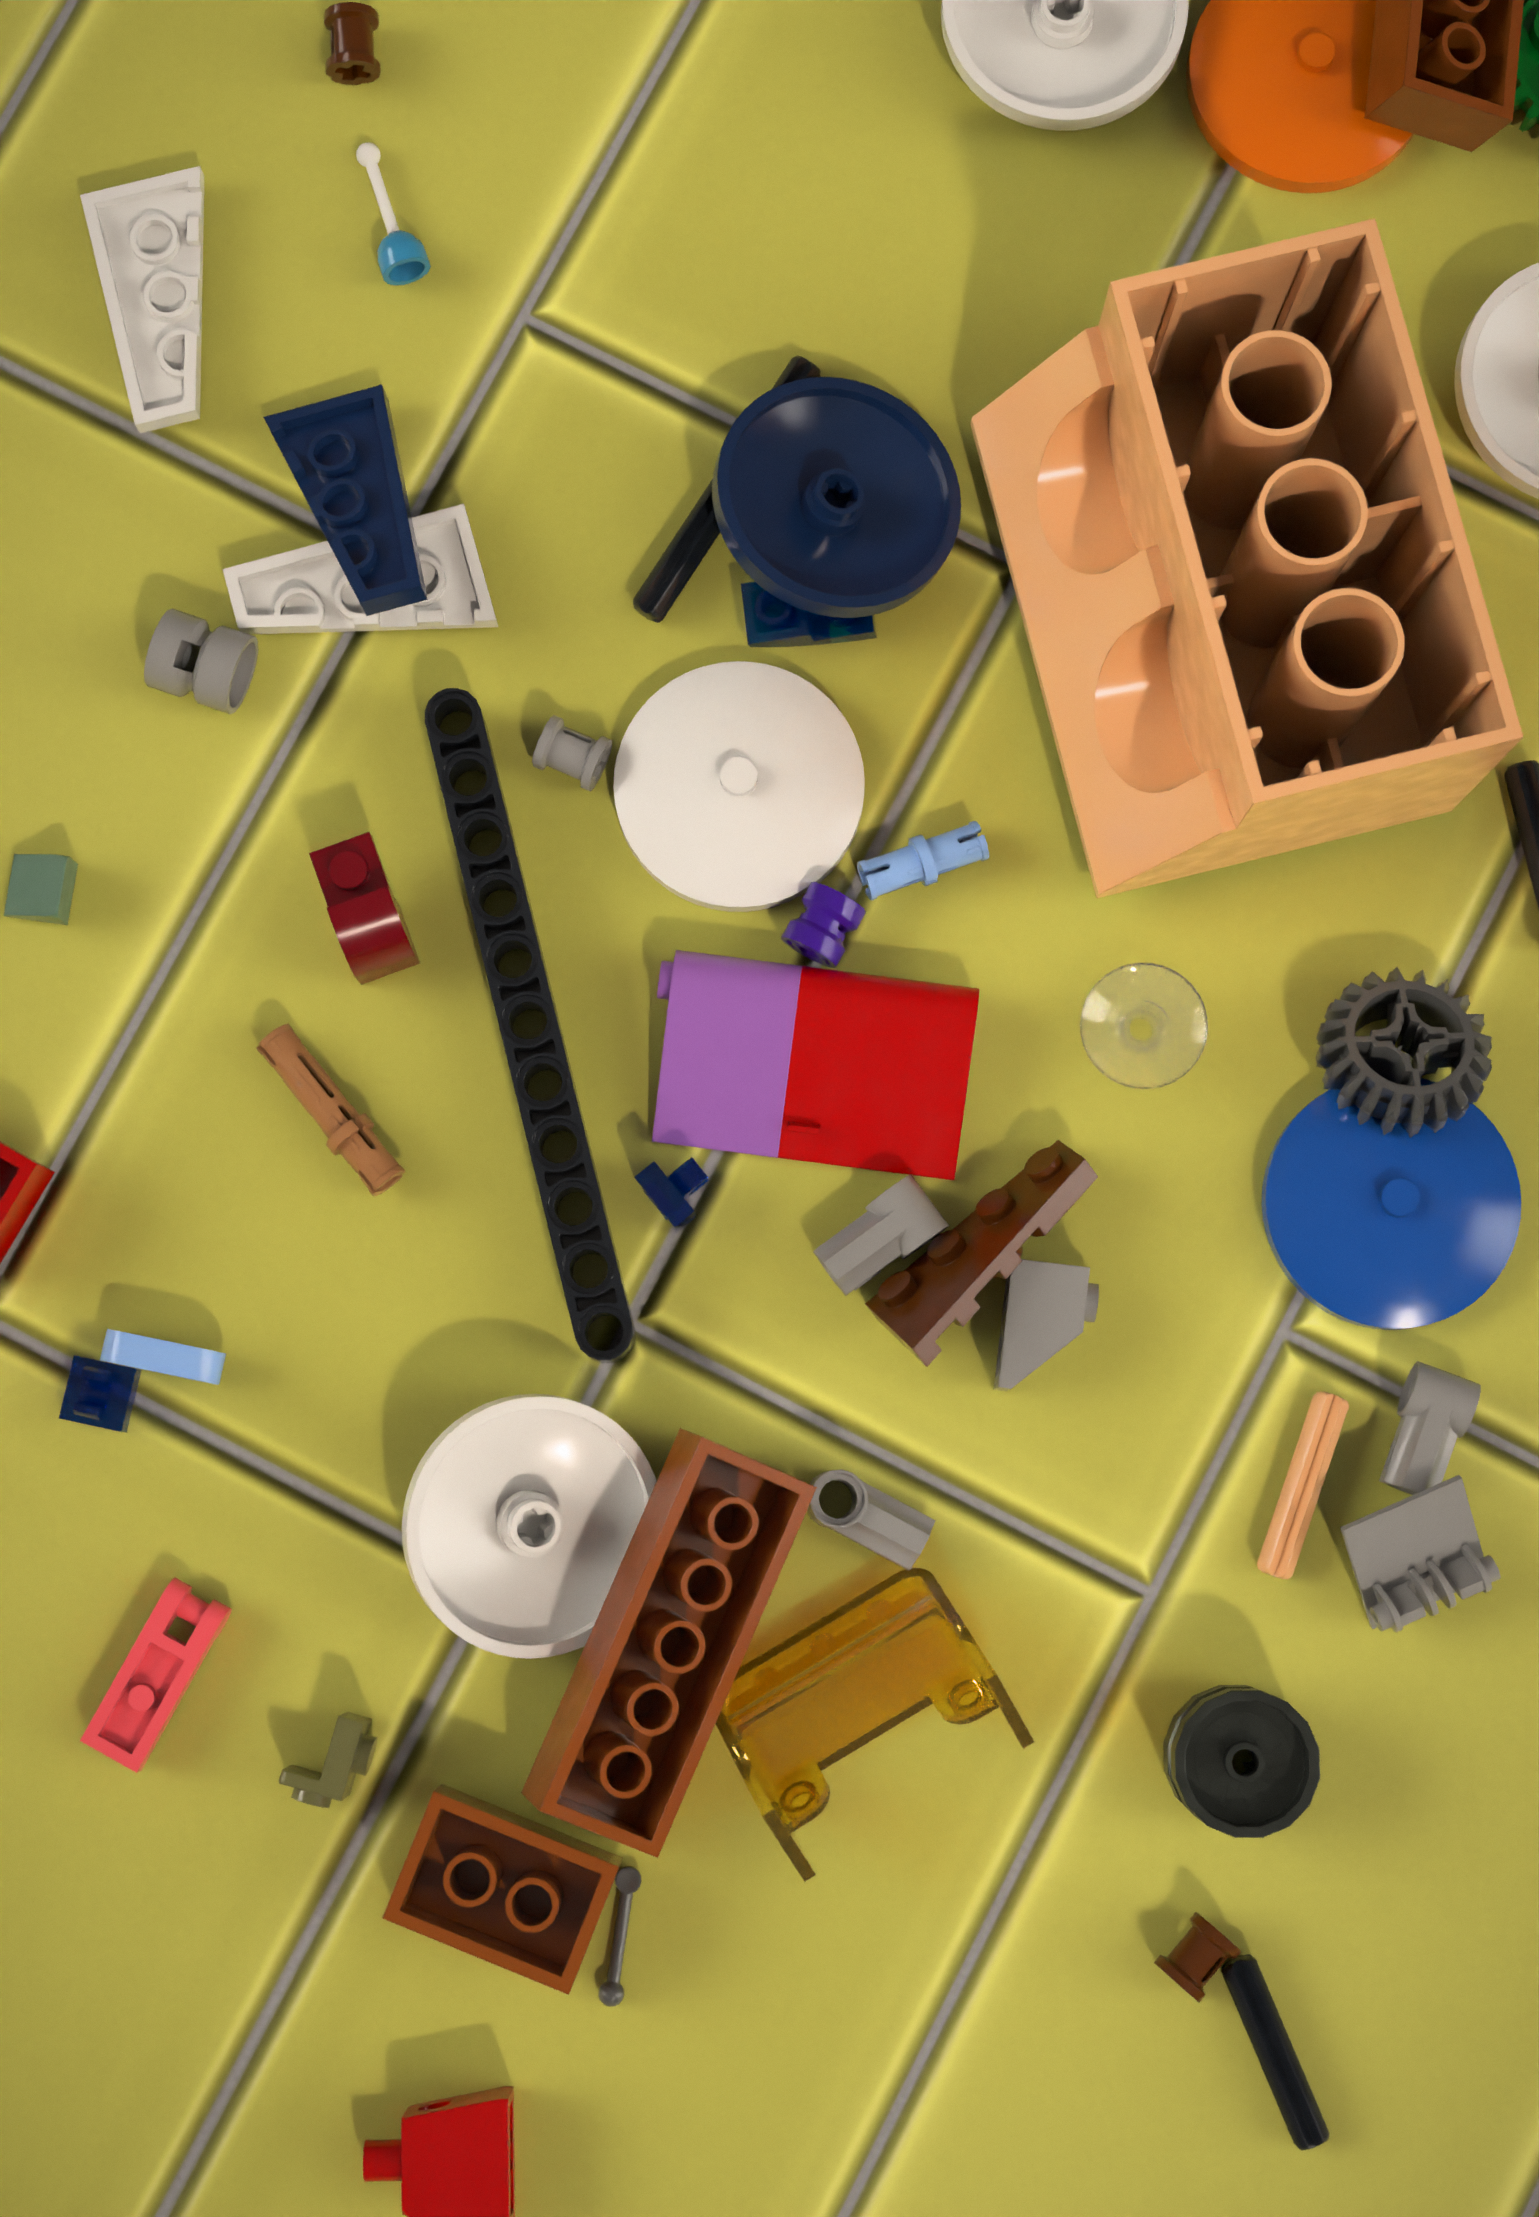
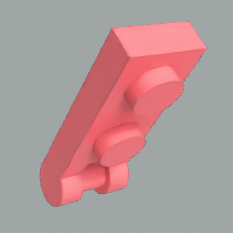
[80,1577,232,1773]

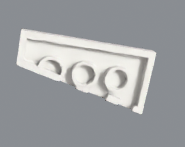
[80,166,204,433]
[222,504,498,634]

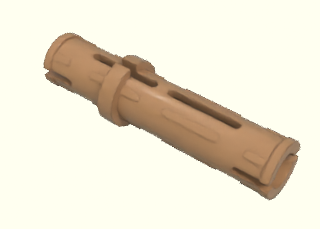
[256,1024,406,1197]

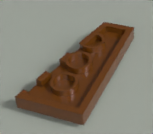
[865,1140,1098,1367]

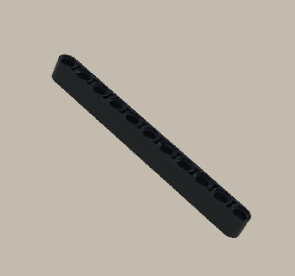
[425,688,636,1363]

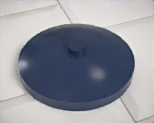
[712,377,961,618]

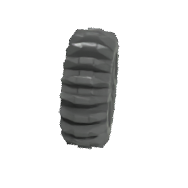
[1316,967,1492,1138]

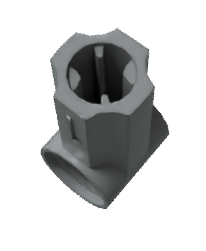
[813,1174,949,1296]
[1379,1361,1481,1495]
[807,1469,935,1571]

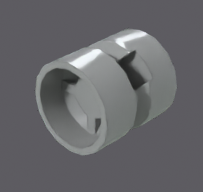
[144,609,258,714]

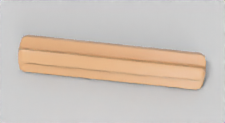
[1257,1392,1349,1579]

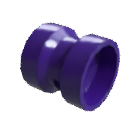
[781,882,866,968]

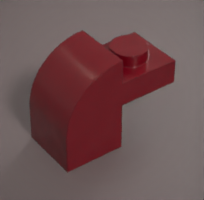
[309,832,420,985]

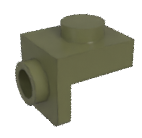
[278,1712,377,1808]

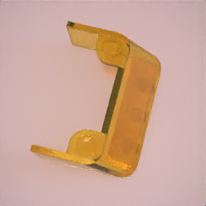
[715,1568,1034,1882]

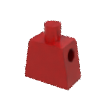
[363,2086,515,2217]

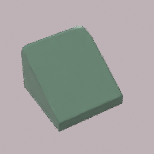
[4,854,78,925]

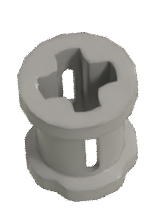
[532,715,612,791]

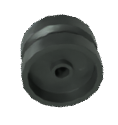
[1163,1685,1320,1838]

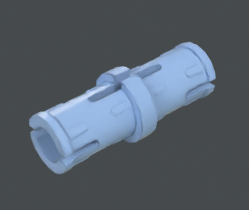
[857,821,989,900]

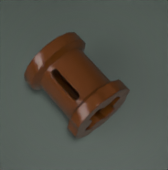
[324,2,381,85]
[1154,1912,1241,2002]

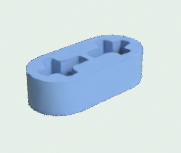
[100,1329,226,1385]

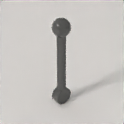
[598,1866,642,2007]

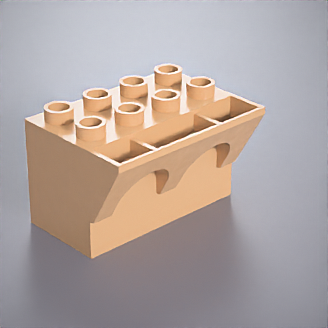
[970,218,1523,898]

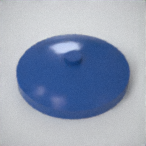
[1261,1078,1521,1330]

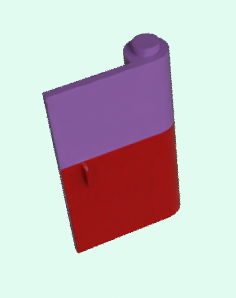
[652,950,979,1180]

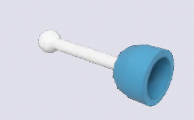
[356,142,430,285]

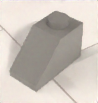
[994,1259,1099,1391]

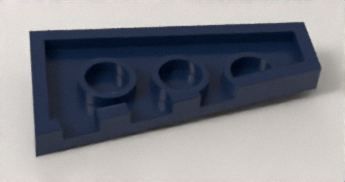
[263,384,428,616]

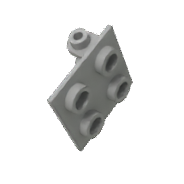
[1340,1475,1501,1632]

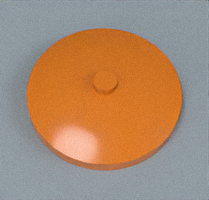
[1186,0,1414,193]

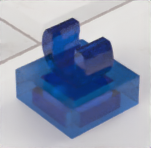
[634,1157,709,1233]
[59,1355,141,1433]

